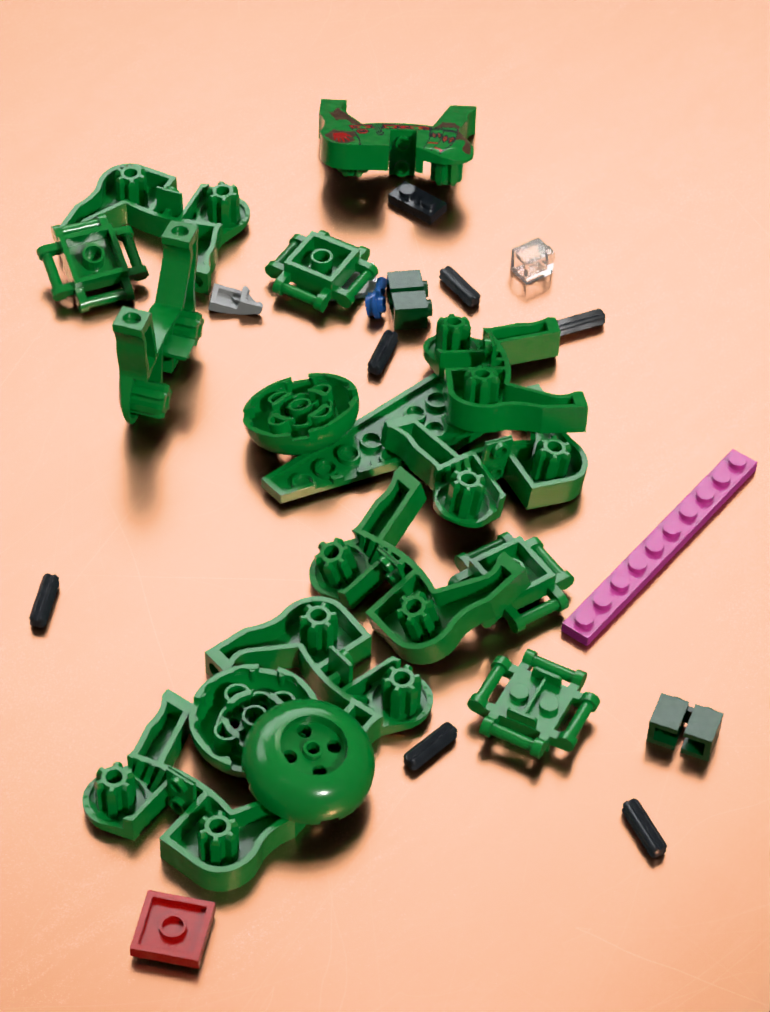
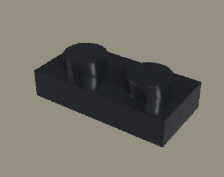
[388,181,447,225]

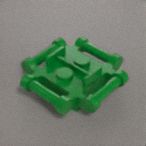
[36,214,149,313]
[265,230,378,312]
[448,531,575,633]
[467,648,600,759]

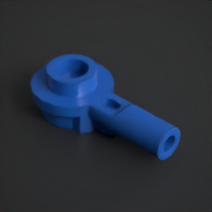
[365,277,387,319]

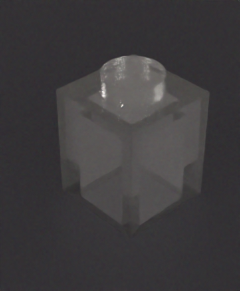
[510,237,555,285]

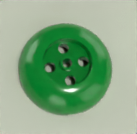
[242,373,360,455]
[189,664,318,779]
[241,699,375,825]

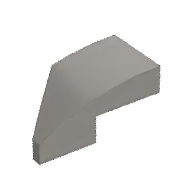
[208,283,263,315]

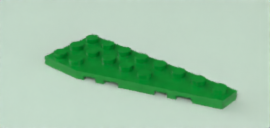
[261,372,484,503]

